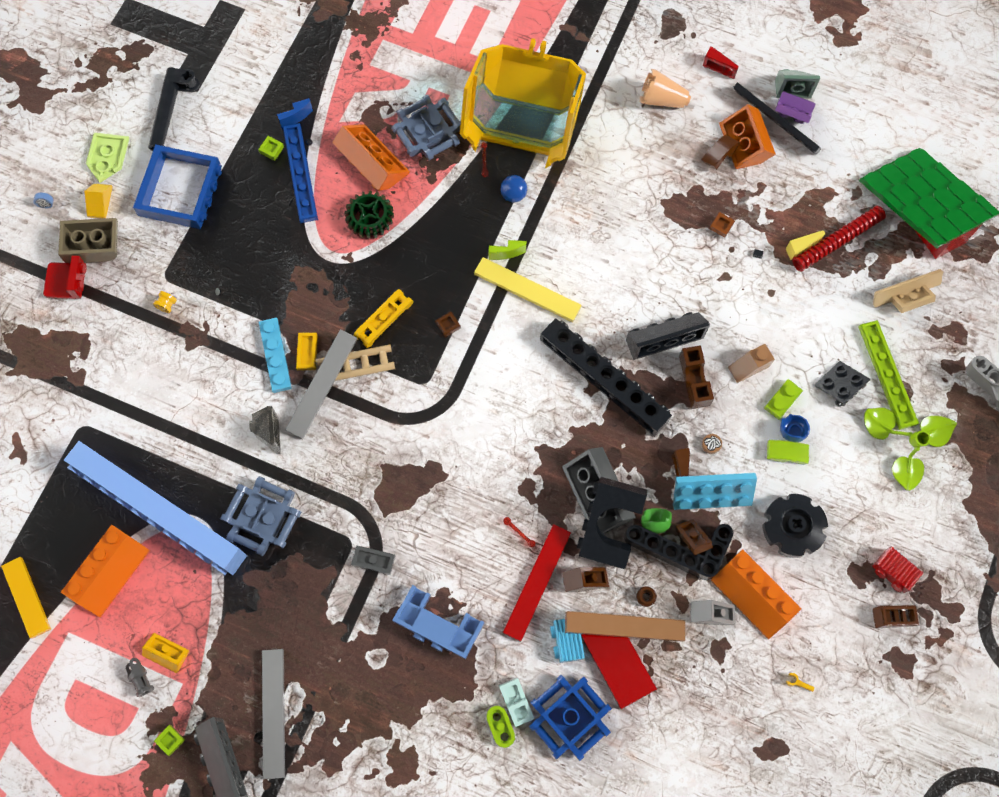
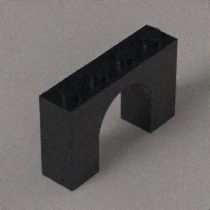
[577,477,648,569]

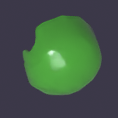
[641,508,672,534]

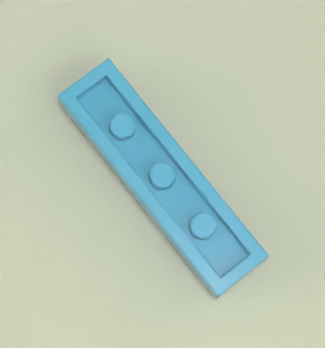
[259,318,292,393]

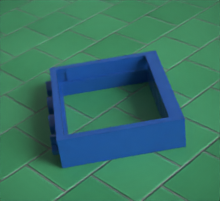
[133,144,222,229]

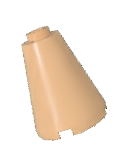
[640,69,691,108]

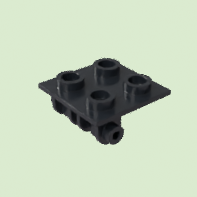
[815,361,870,407]

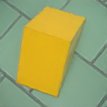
[84,184,113,219]

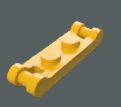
[353,289,413,348]

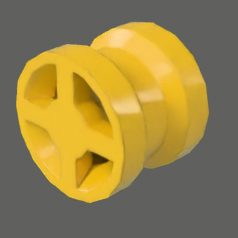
[153,291,177,313]

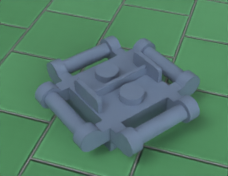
[391,95,461,161]
[220,476,302,556]

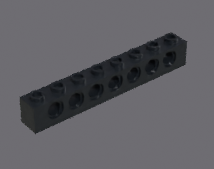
[540,318,672,437]

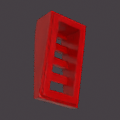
[703,46,739,79]

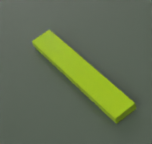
[858,320,919,430]

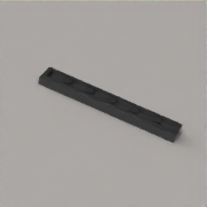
[734,82,821,155]

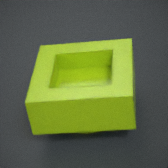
[258,136,284,161]
[154,725,185,756]

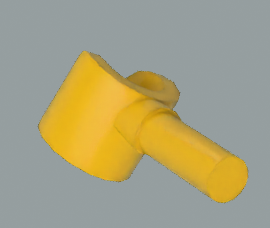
[786,673,814,692]

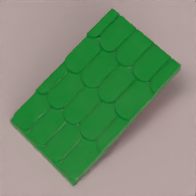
[859,148,999,259]

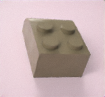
[58,218,118,263]

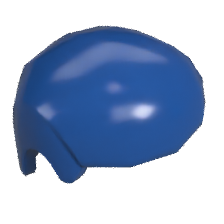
[500,175,528,203]
[780,414,810,442]

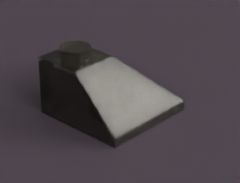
[249,406,281,454]

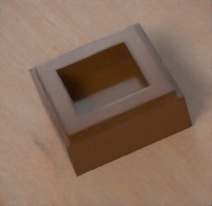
[435,312,461,337]

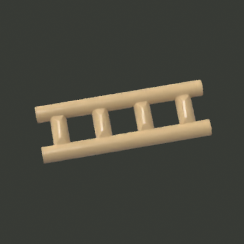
[316,344,395,381]

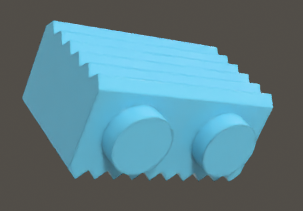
[550,619,585,663]

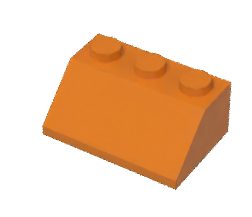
[719,104,776,169]

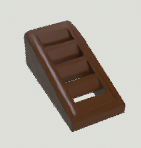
[672,448,690,477]
[872,605,919,628]

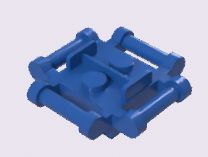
[529,675,612,761]

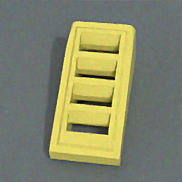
[786,230,825,260]

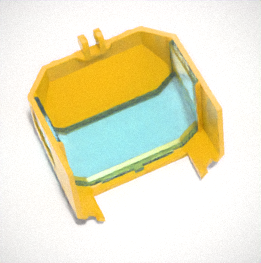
[460,38,586,168]

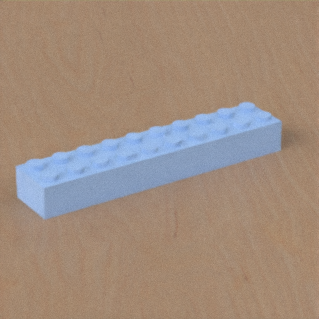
[64,441,247,575]

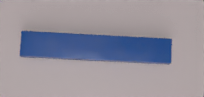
[283,123,318,223]

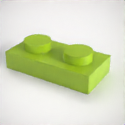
[764,379,803,420]

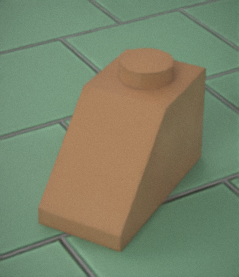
[728,344,775,383]

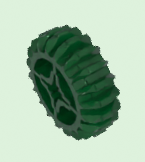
[344,191,394,239]

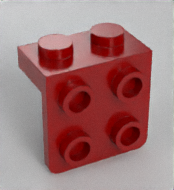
[43,256,87,299]

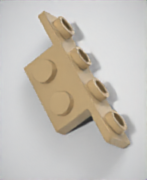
[873,269,943,313]

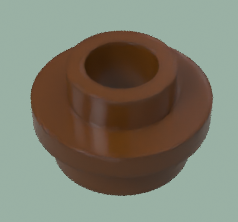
[636,586,657,607]

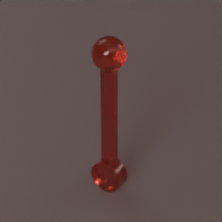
[480,142,489,177]
[503,517,536,547]

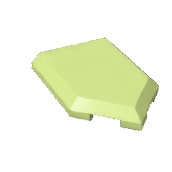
[86,133,129,183]

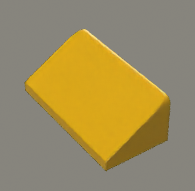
[142,633,189,673]

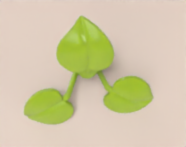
[864,407,957,491]

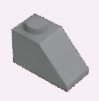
[690,600,735,625]

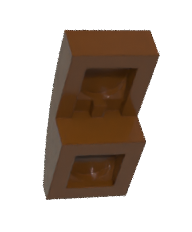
[701,135,740,170]

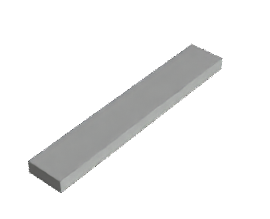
[285,329,357,439]
[262,649,285,779]

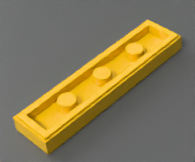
[1,557,51,639]

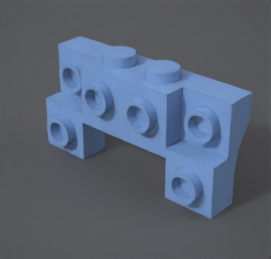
[392,585,485,660]

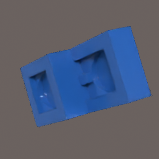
[277,98,313,130]

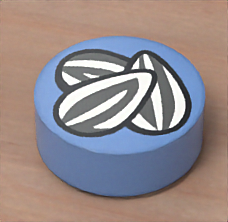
[33,192,54,208]

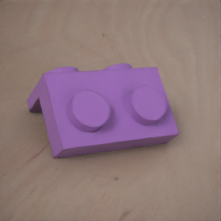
[775,91,816,124]

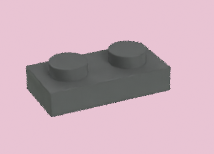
[351,545,396,575]

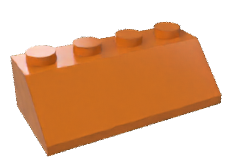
[332,124,410,191]
[61,525,150,618]
[711,549,802,640]

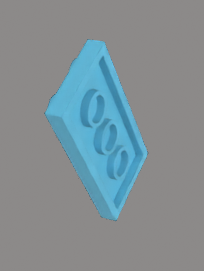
[673,473,757,510]

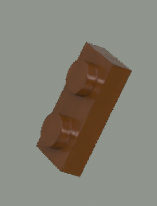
[676,519,713,555]

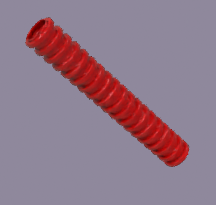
[792,205,886,272]

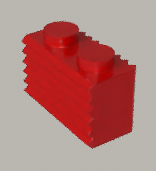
[872,546,923,593]

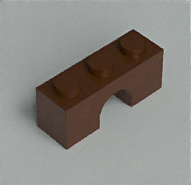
[679,345,714,409]

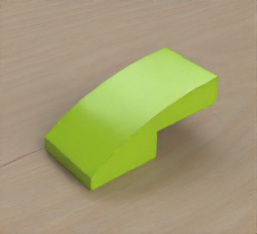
[489,240,527,260]
[767,440,809,465]

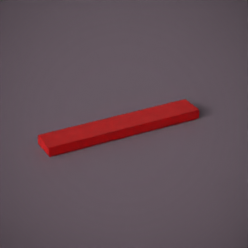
[503,524,571,642]

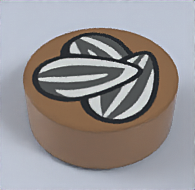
[702,434,722,454]

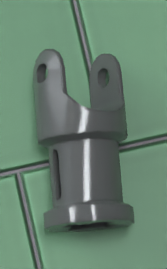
[126,658,154,697]

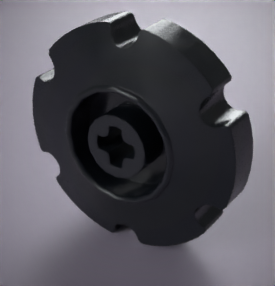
[762,494,828,558]

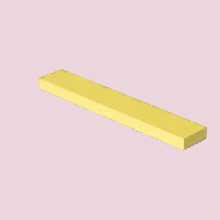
[474,257,582,322]

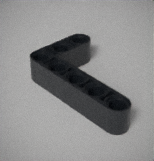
[624,524,734,580]

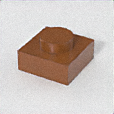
[709,212,735,238]

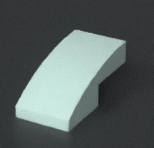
[498,678,534,727]

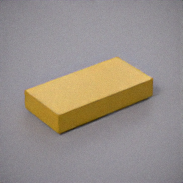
[296,333,318,370]

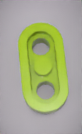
[486,706,515,748]

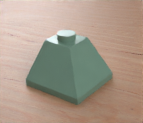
[775,69,820,99]

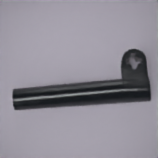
[148,67,200,151]

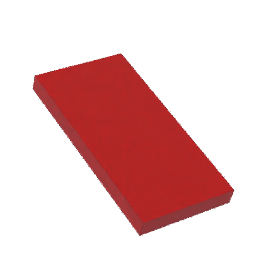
[581,634,657,709]

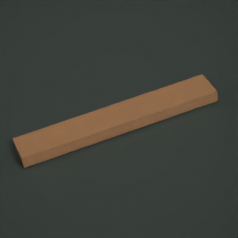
[565,611,685,642]

